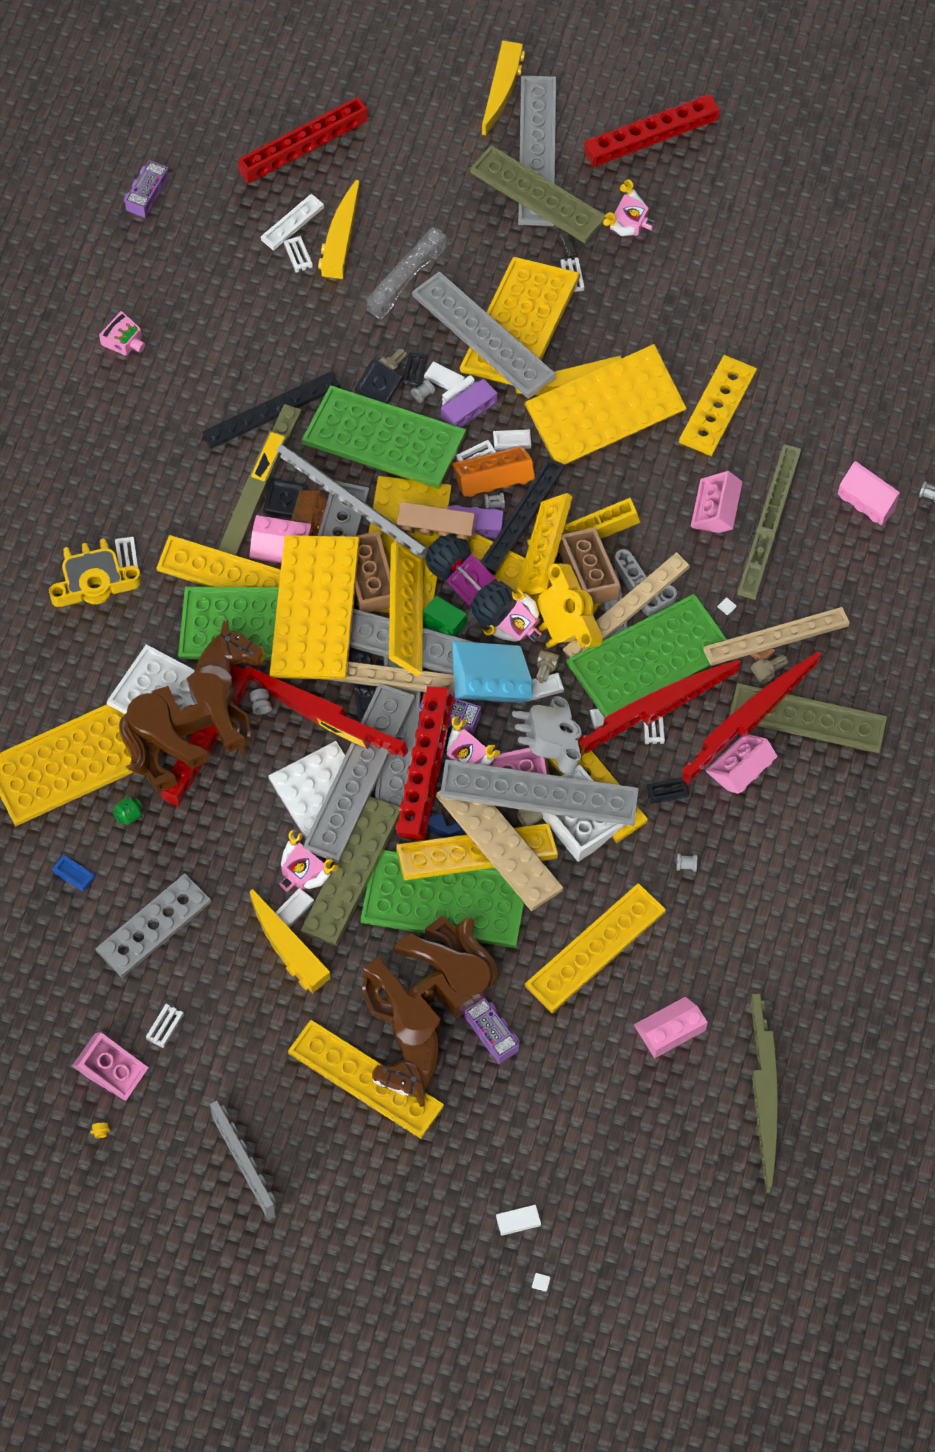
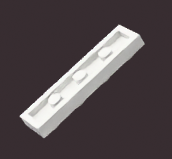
[261,194,324,251]

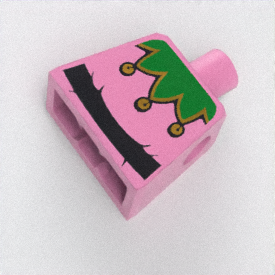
[99,311,145,355]

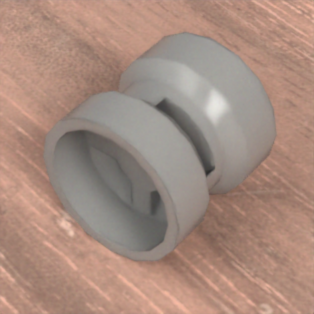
[250,689,272,714]

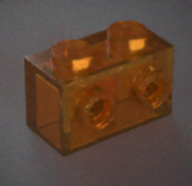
[291,490,327,532]

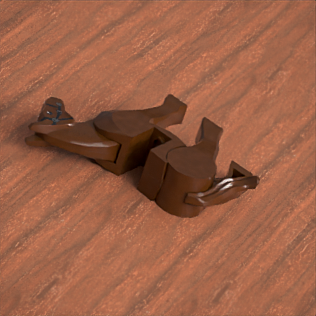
[119,620,265,793]
[362,916,498,1107]

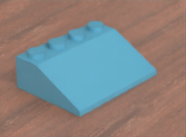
[452,641,533,703]

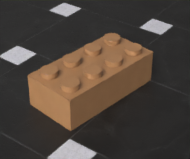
[397,502,478,542]
[558,528,620,605]
[354,531,390,613]

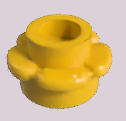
[90,1123,110,1138]

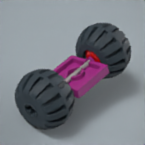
[425,533,517,627]

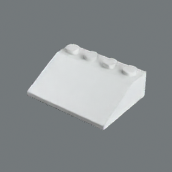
[542,765,625,862]

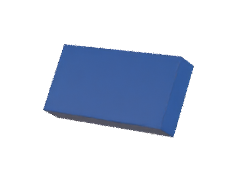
[52,854,95,892]

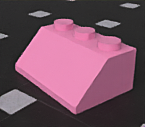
[838,461,900,525]
[691,471,742,533]
[249,515,312,563]
[706,734,778,794]
[634,997,708,1058]

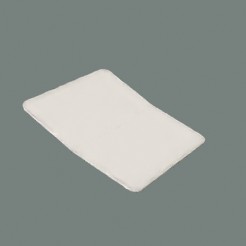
[717,598,737,615]
[532,1273,550,1292]

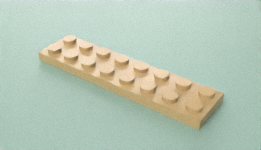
[436,791,563,911]

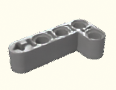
[614,549,677,616]

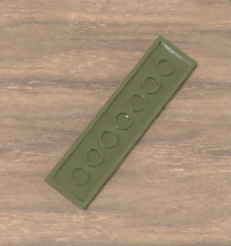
[470,145,606,243]
[730,683,887,753]
[301,797,400,946]

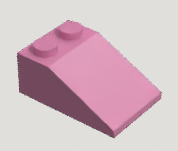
[490,748,550,775]
[72,1032,149,1101]

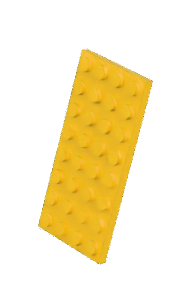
[460,257,580,385]
[524,344,687,465]
[357,476,451,613]
[270,536,360,679]
[0,705,134,827]

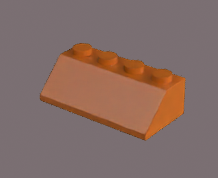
[452,446,535,497]

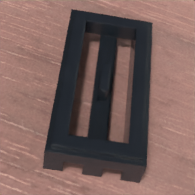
[402,352,427,388]
[647,778,689,804]

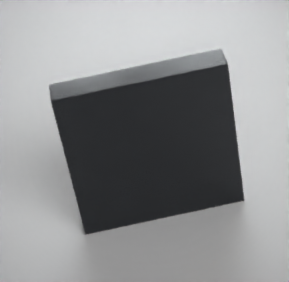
[354,358,404,404]
[263,478,308,520]

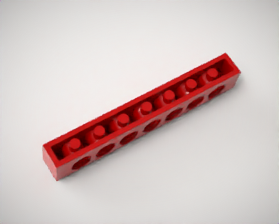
[584,94,720,168]
[238,97,367,184]
[161,665,251,807]
[396,686,455,841]

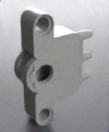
[512,696,581,774]

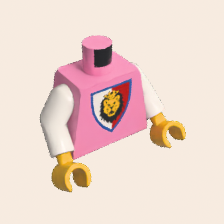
[603,179,655,236]
[482,586,542,642]
[447,716,500,766]
[280,830,338,892]

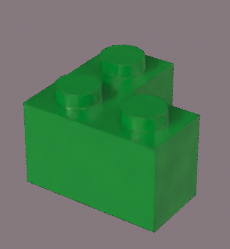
[423,596,467,637]

